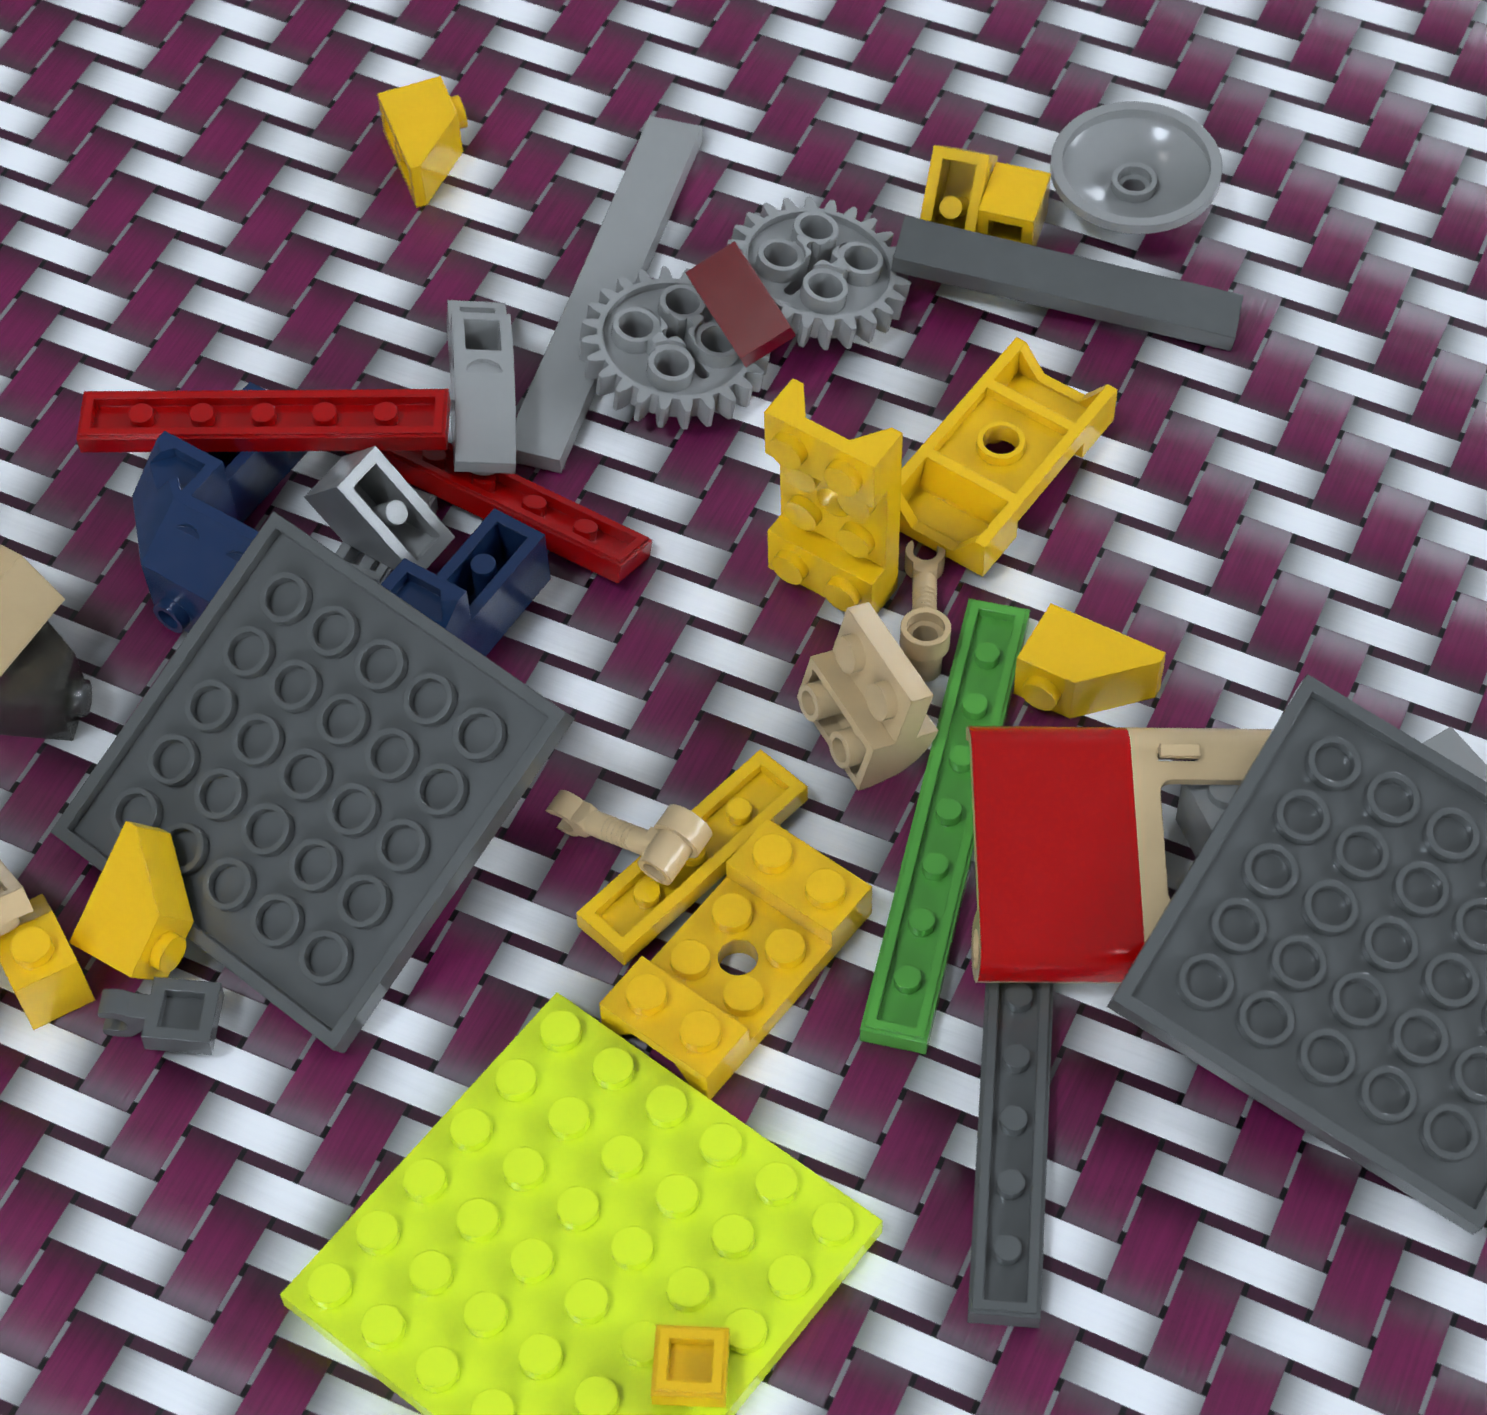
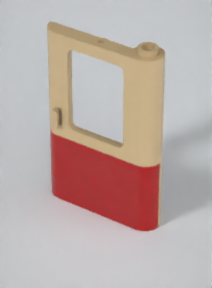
[966,726,1273,984]

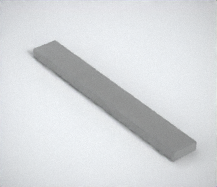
[516,116,703,473]

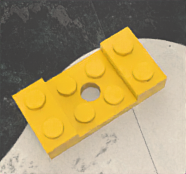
[900,337,1118,577]
[764,378,903,614]
[599,818,872,1100]

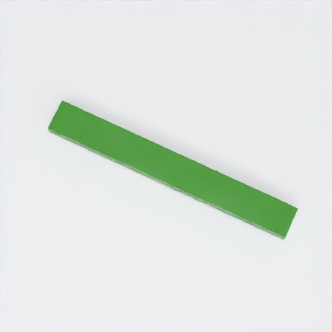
[860,598,1030,1054]

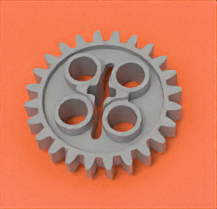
[727,197,911,350]
[579,267,770,430]

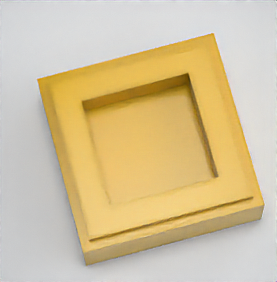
[651,1325,730,1408]

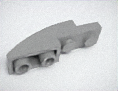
[446,300,516,476]

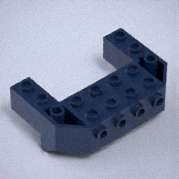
[132,382,551,657]

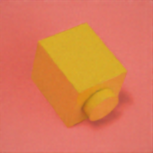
[977,162,1051,246]

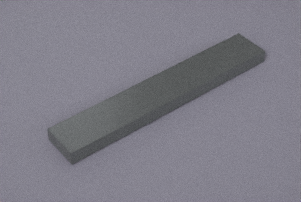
[891,216,1244,351]
[967,983,1054,1328]

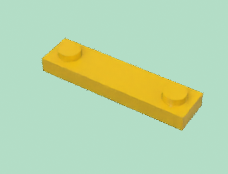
[576,749,808,966]

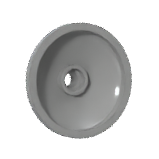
[1050,101,1222,234]

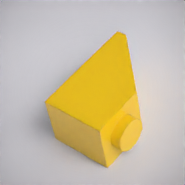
[377,76,468,208]
[920,145,998,232]
[1013,603,1166,719]
[69,821,194,980]
[0,893,95,1030]

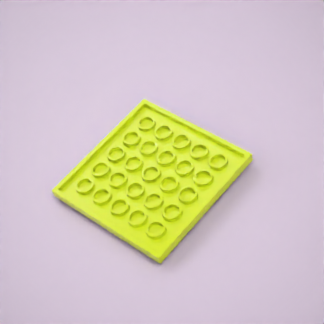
[280,992,883,1415]

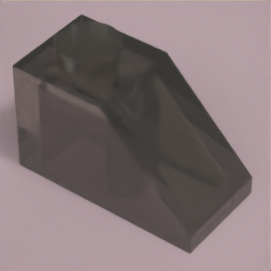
[0,621,92,741]

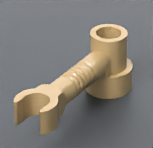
[899,540,951,682]
[545,790,712,885]

